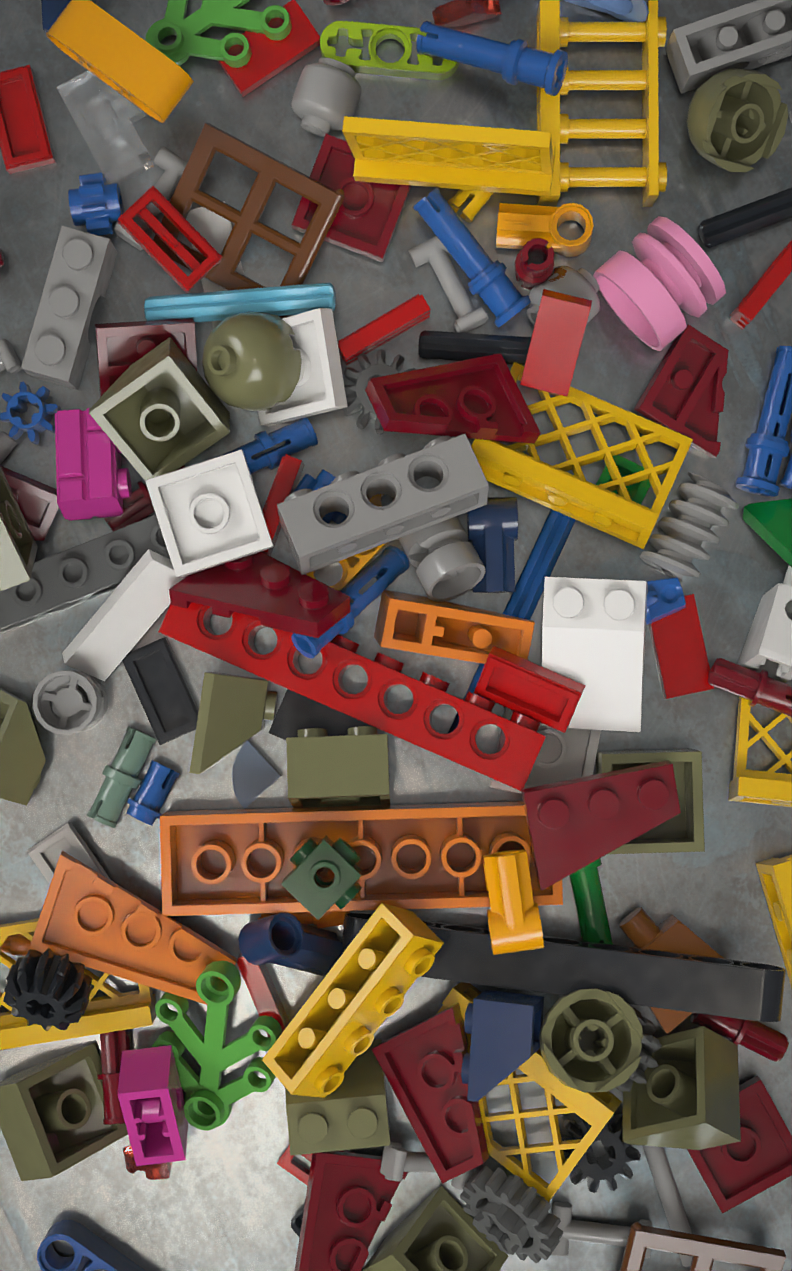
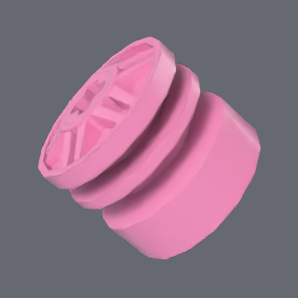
[593,216,726,351]

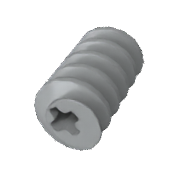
[639,472,739,582]

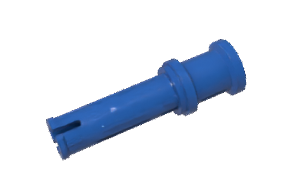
[416,21,568,96]
[413,187,531,328]
[735,346,792,497]

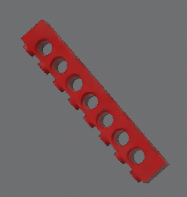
[158,602,546,791]

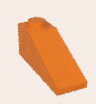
[374,590,535,664]

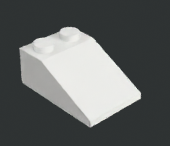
[541,577,648,732]

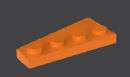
[29,851,236,1005]

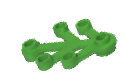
[145,0,292,68]
[151,961,282,1131]

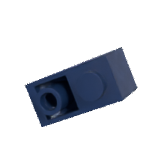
[461,990,544,1102]

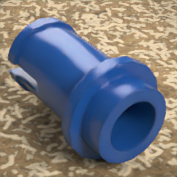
[126,760,180,826]

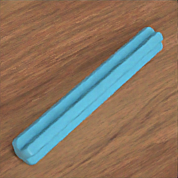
[144,283,336,322]

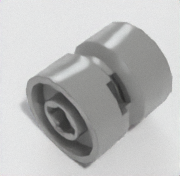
[399,516,485,602]
[32,670,108,735]

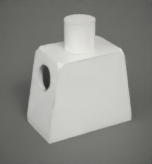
[737,566,792,683]

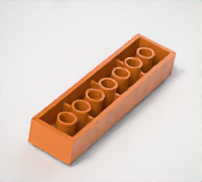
[160,801,563,916]

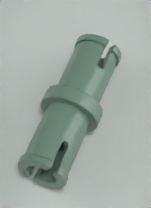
[87,726,157,828]

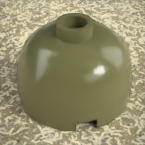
[686,69,788,172]
[202,312,302,411]
[539,989,643,1093]

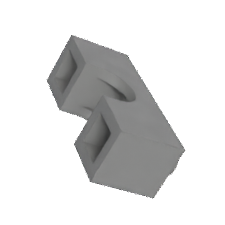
[21,226,118,390]

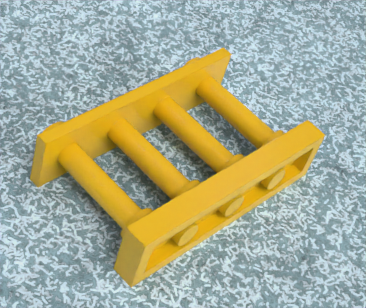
[536,0,667,207]

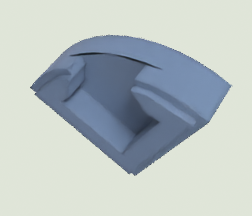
[232,740,282,809]

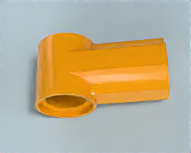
[496,203,594,257]
[483,850,544,955]

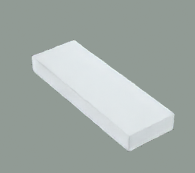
[62,549,188,681]

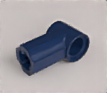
[467,497,518,593]
[238,913,343,976]

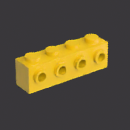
[262,903,444,1098]

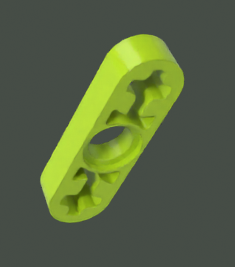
[320,21,459,81]

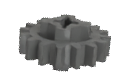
[460,1166,563,1263]

